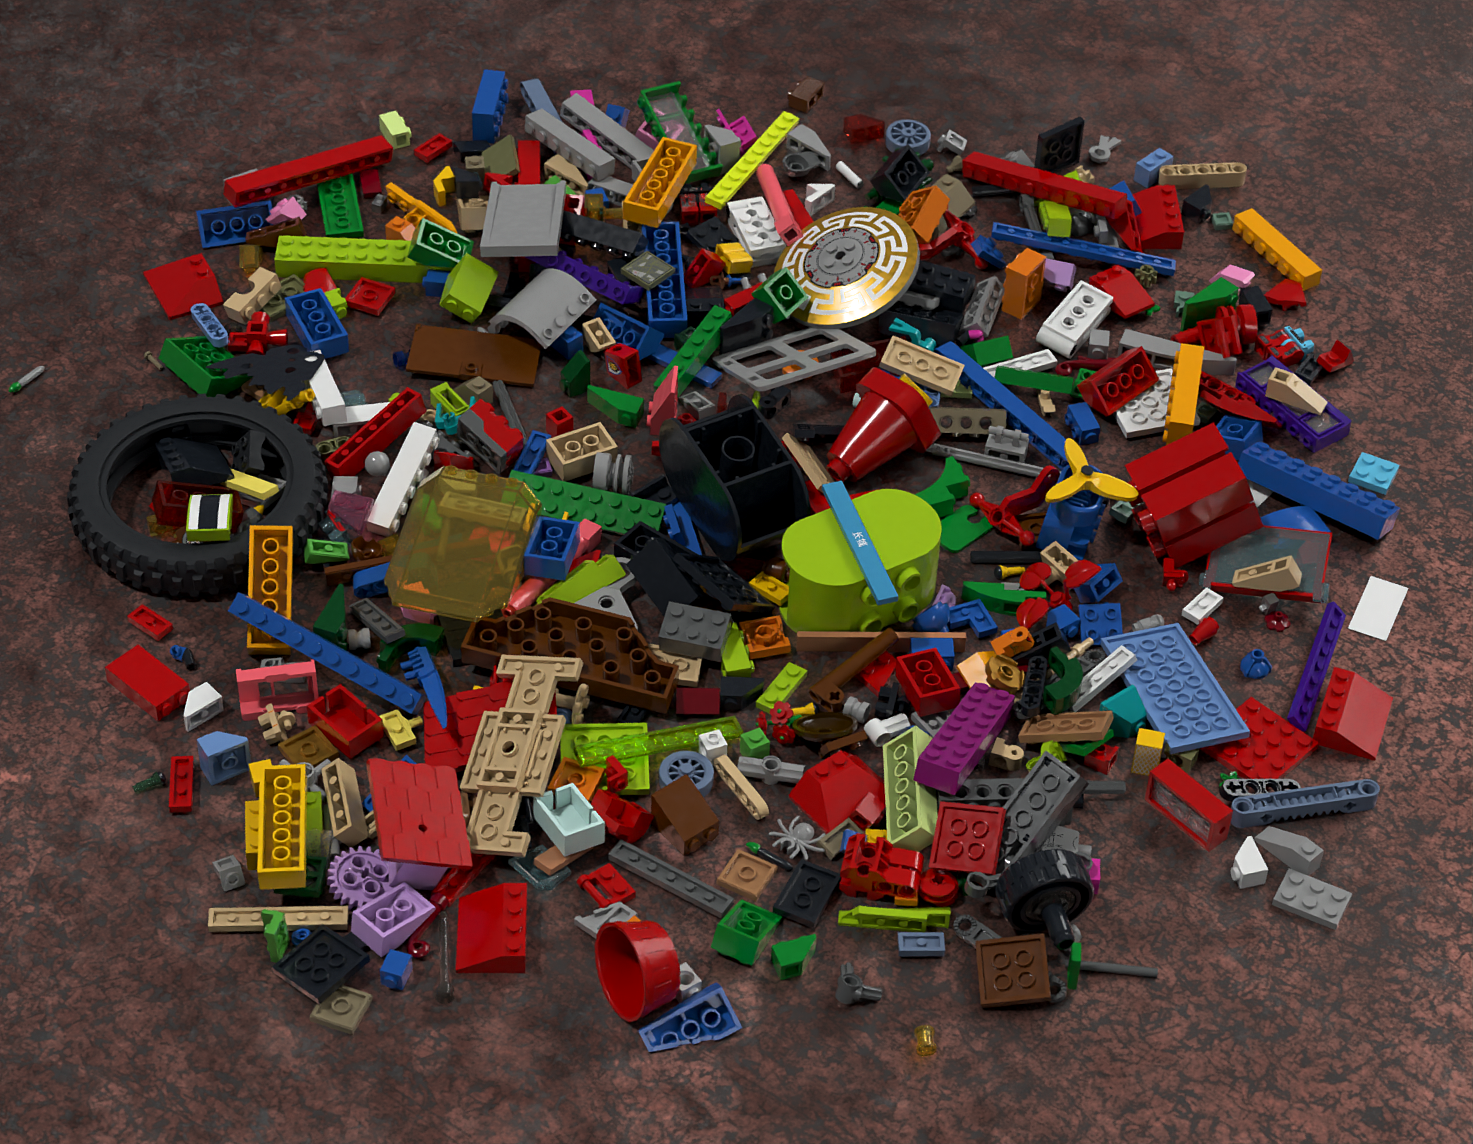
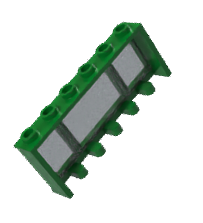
[637,81,723,184]

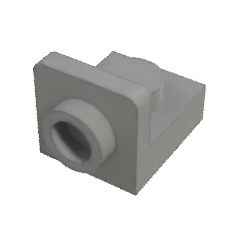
[937,129,967,155]
[212,855,245,891]

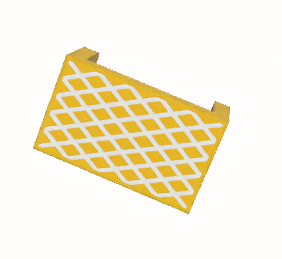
[1131,728,1165,776]

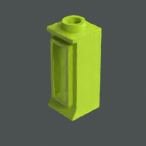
[430,382,469,416]

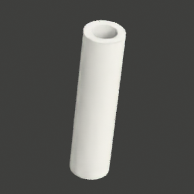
[836,161,864,189]

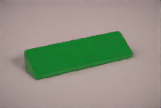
[994,365,1074,394]

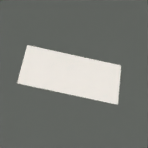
[1348,576,1408,641]

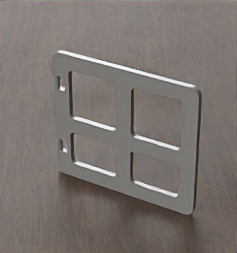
[713,327,876,391]

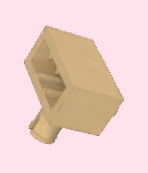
[1039,541,1078,590]

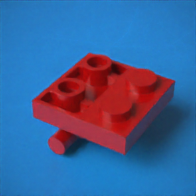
[1197,315,1242,358]

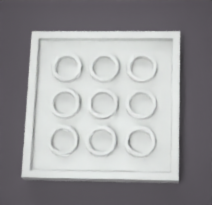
[1113,368,1200,438]

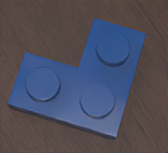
[971,235,1006,269]
[947,599,998,638]

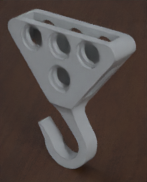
[575,557,638,631]

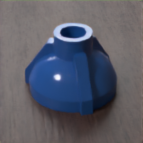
[1240,649,1272,679]

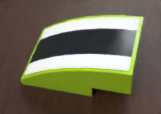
[186,494,233,541]

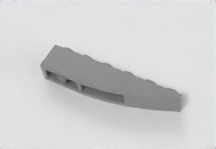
[1117,329,1237,375]

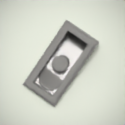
[679,391,716,420]

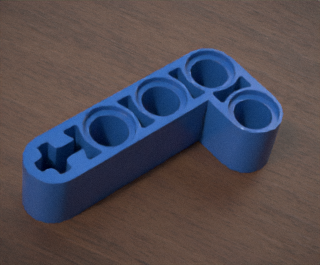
[353,553,439,599]

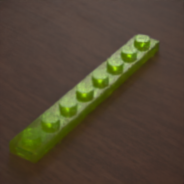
[573,716,743,768]

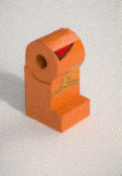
[991,626,1034,658]

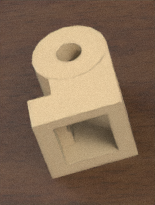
[989,737,1024,771]

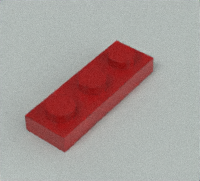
[169,756,194,813]

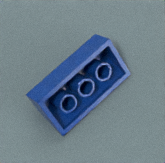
[196,200,273,248]

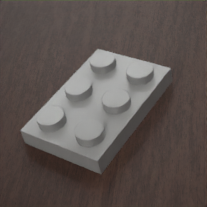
[1272,868,1352,930]

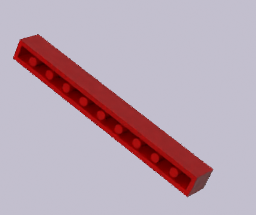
[223,135,393,208]
[514,140,540,272]
[962,151,1127,219]

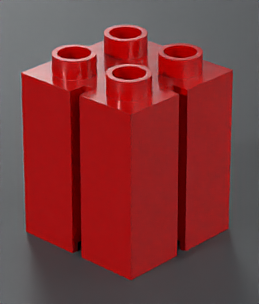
[1124,422,1263,569]

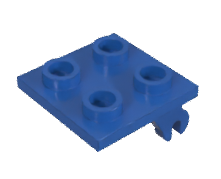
[1078,602,1123,646]

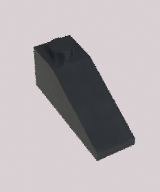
[1011,622,1071,666]

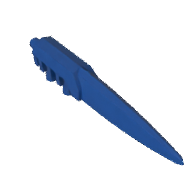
[400,647,447,729]

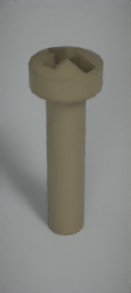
[144,351,164,371]

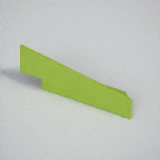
[536,554,626,605]
[838,906,951,932]

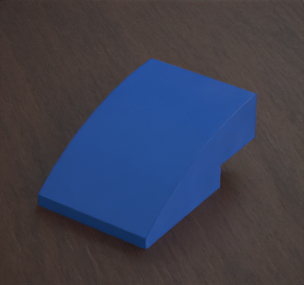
[1261,506,1331,550]

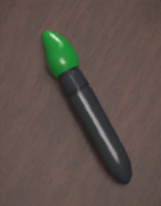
[746,842,793,871]

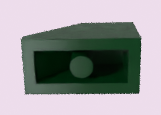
[559,350,590,398]

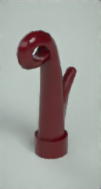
[1055,355,1116,376]
[406,892,449,958]

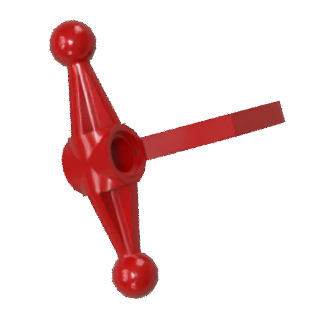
[918,205,989,270]
[969,465,1060,546]

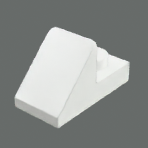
[805,184,835,216]

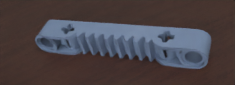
[1231,779,1380,828]

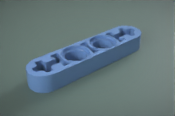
[191,303,229,347]

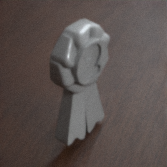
[1088,135,1121,163]

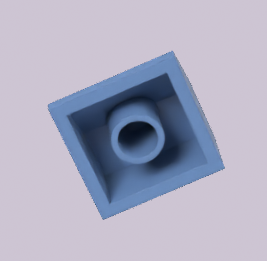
[197,731,251,786]

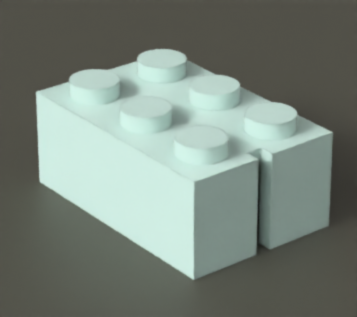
[533,783,605,857]

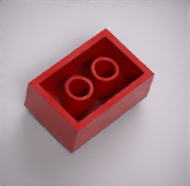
[896,648,960,717]

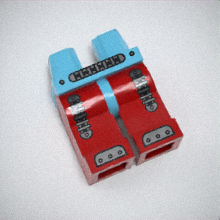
[1254,326,1314,370]

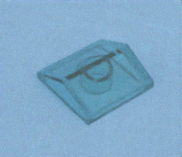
[508,845,572,890]

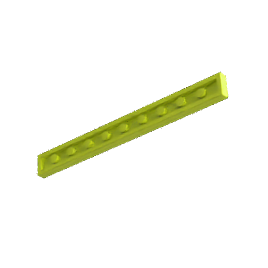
[705,111,800,210]

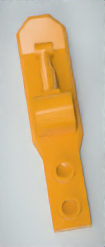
[386,182,458,234]

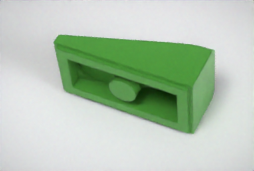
[304,539,350,564]

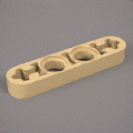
[713,754,769,820]

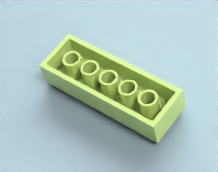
[883,726,938,852]

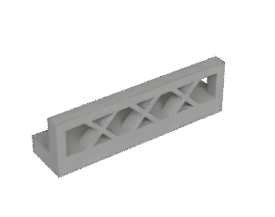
[959,276,1005,338]

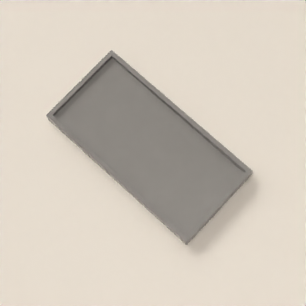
[480,180,566,257]

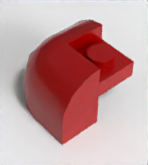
[591,789,654,844]

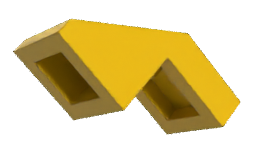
[433,166,455,206]

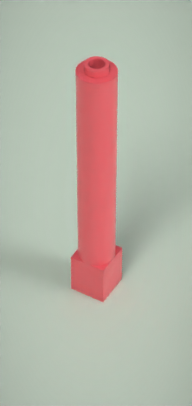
[756,164,803,246]
[501,519,602,618]

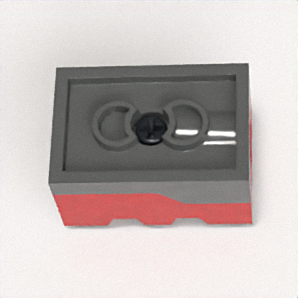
[457,399,524,475]

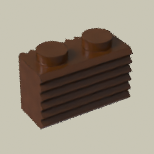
[787,76,825,113]

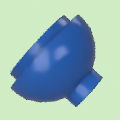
[911,601,950,632]

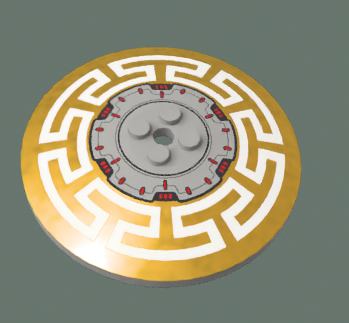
[774,207,920,329]

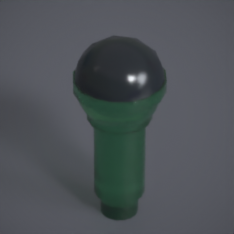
[132,771,166,792]

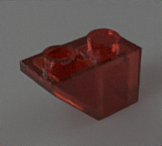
[843,114,885,144]

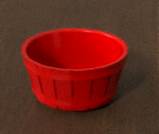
[595,920,680,1022]

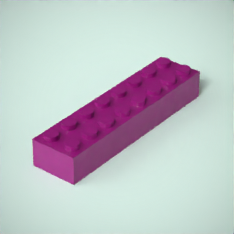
[913,682,1015,795]

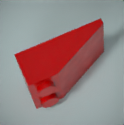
[1089,265,1155,319]

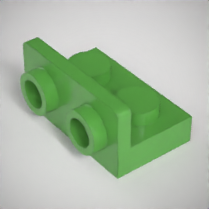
[261,909,290,963]

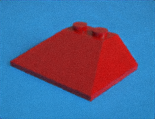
[143,253,224,320]
[788,750,886,834]

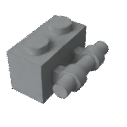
[984,425,1029,463]

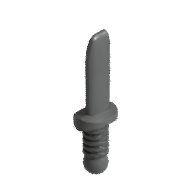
[941,244,964,257]

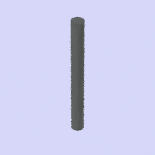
[1065,959,1158,977]

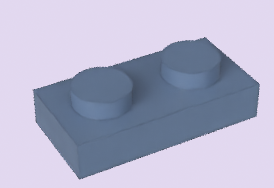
[897,932,945,956]

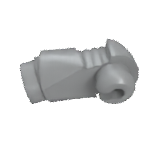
[1132,614,1165,632]

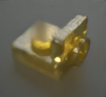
[146,511,180,538]

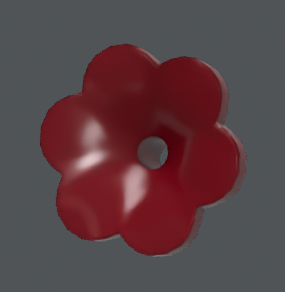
[1264,611,1291,632]

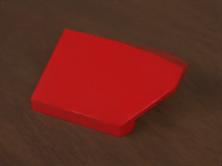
[434,450,474,474]

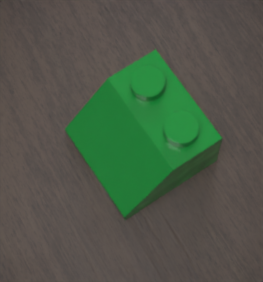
[960,335,1013,368]

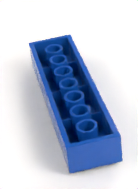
[641,222,687,338]
[1238,442,1400,540]

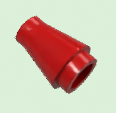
[1189,617,1219,646]

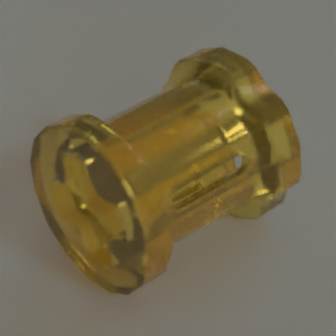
[914,1025,937,1056]

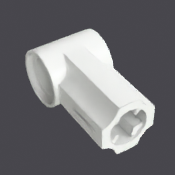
[864,713,910,747]

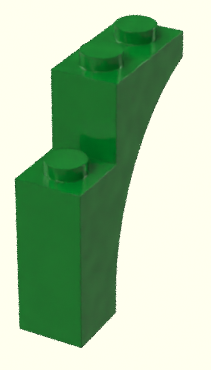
[914,456,970,517]

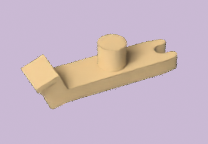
[1036,389,1056,416]

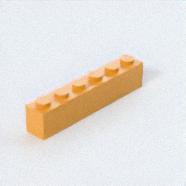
[1232,208,1322,291]

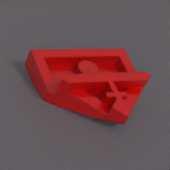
[1264,278,1307,311]

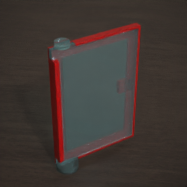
[1199,525,1332,604]

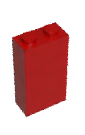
[105,645,190,721]

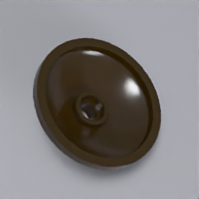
[792,712,858,746]

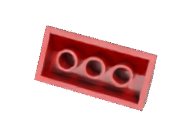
[1077,346,1160,416]

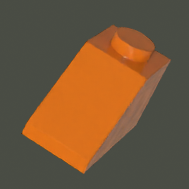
[385,216,416,241]

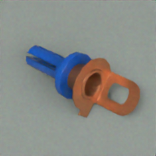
[710,272,742,289]

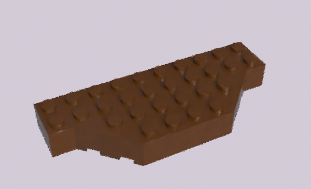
[461,597,679,714]

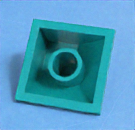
[1099,684,1147,738]

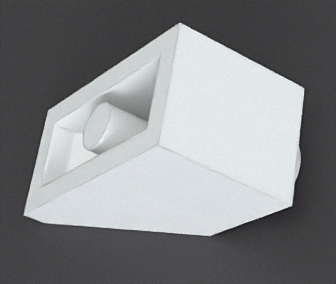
[184,682,224,732]
[1231,836,1268,889]

